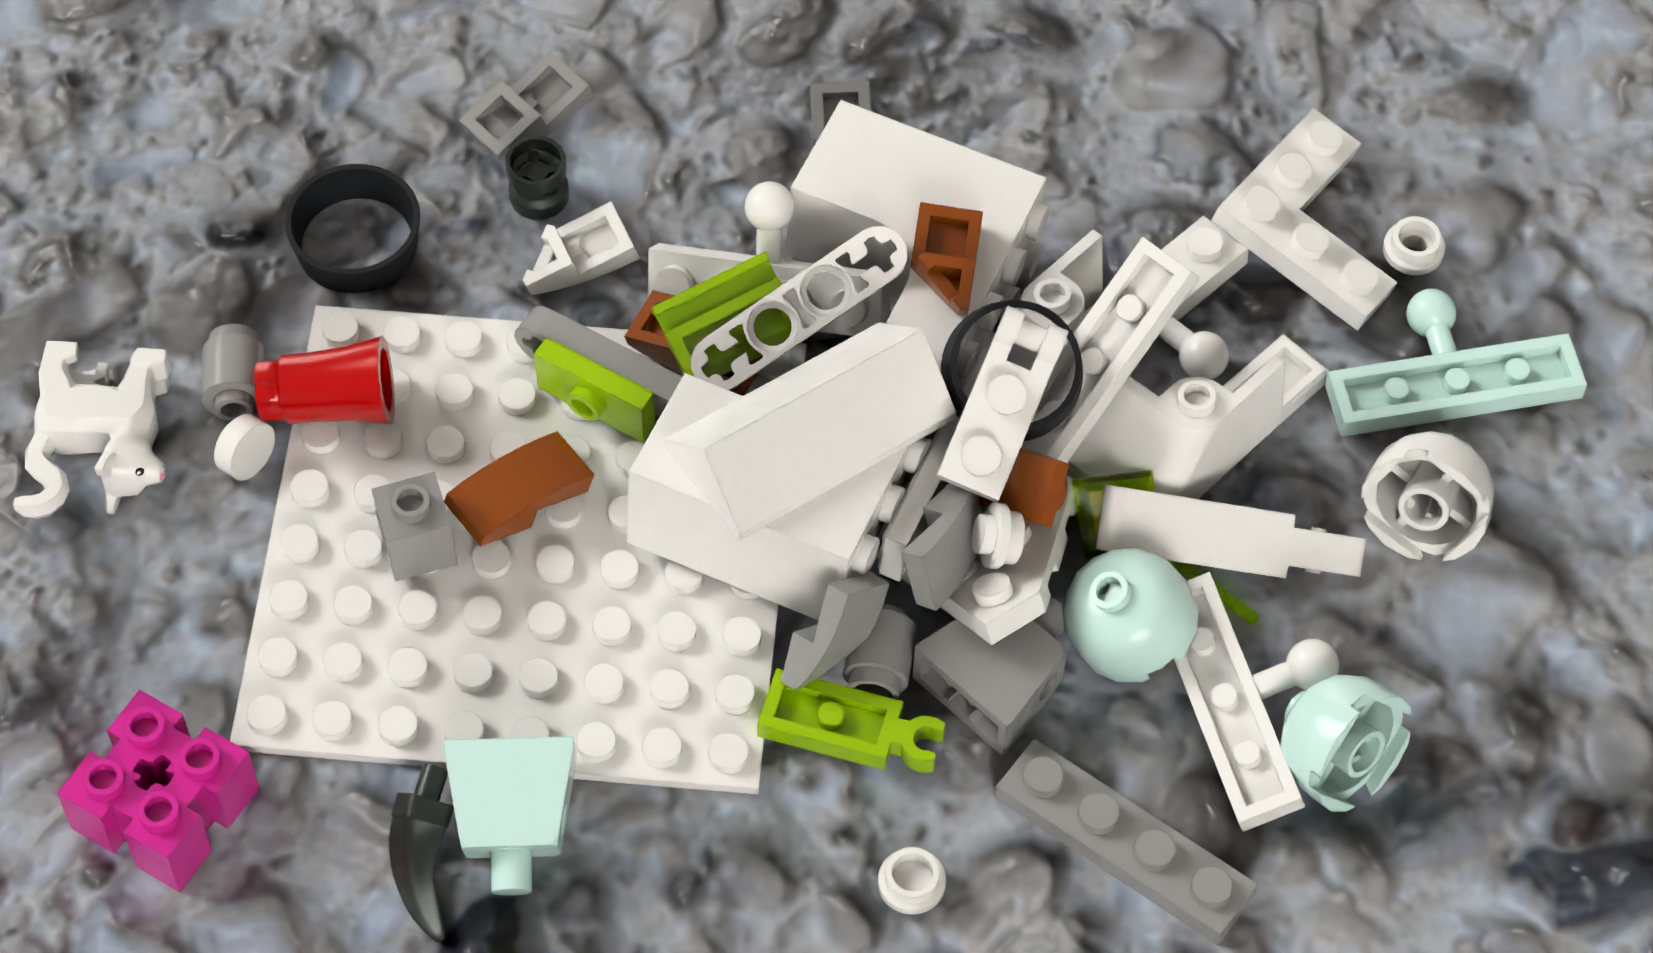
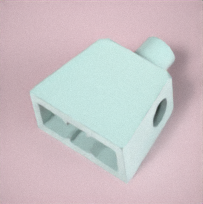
[444,736,577,895]

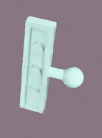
[1325,289,1587,437]

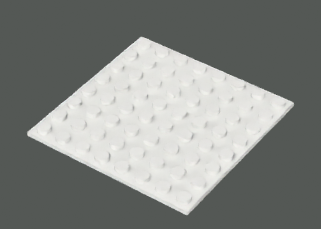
[230,305,807,794]

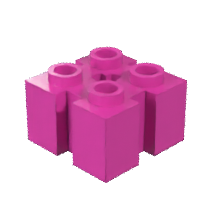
[57,689,260,892]

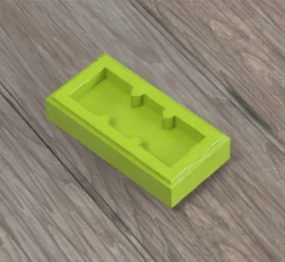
[534,338,655,443]

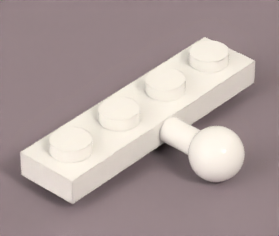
[648,181,890,336]
[1071,216,1248,380]
[1174,572,1339,832]

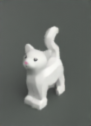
[13,341,171,519]

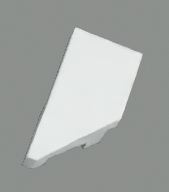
[523,201,640,295]

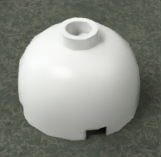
[1361,431,1494,561]

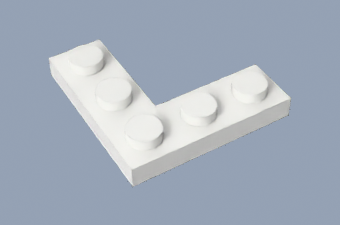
[1211,108,1397,331]

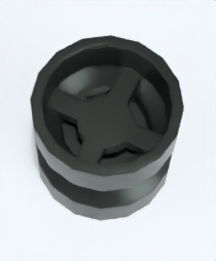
[505,136,569,220]

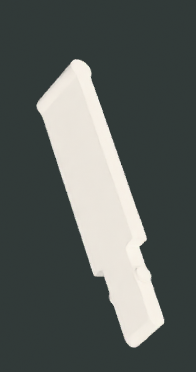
[1095,485,1366,579]

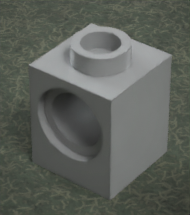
[371,471,458,582]

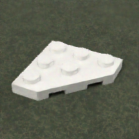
[902,475,1078,645]

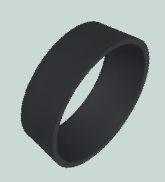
[285,164,420,293]
[941,300,1083,442]

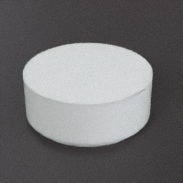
[214,414,275,481]

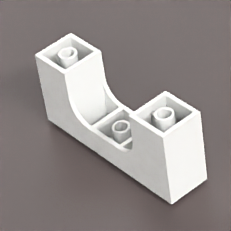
[627,100,1050,621]

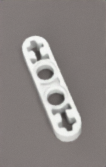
[691,226,907,390]

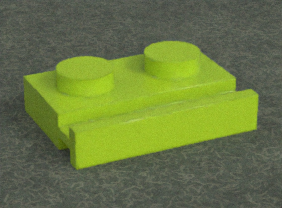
[650,251,791,378]

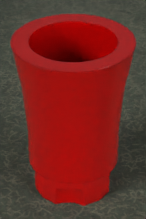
[254,336,395,424]

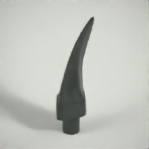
[389,763,454,943]

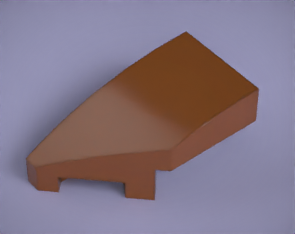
[910,202,983,316]

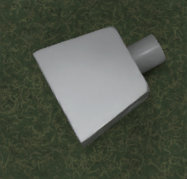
[913,597,1067,756]

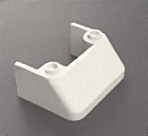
[1007,230,1285,499]

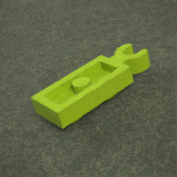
[757,668,945,773]

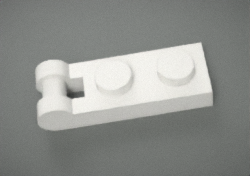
[936,305,1069,502]

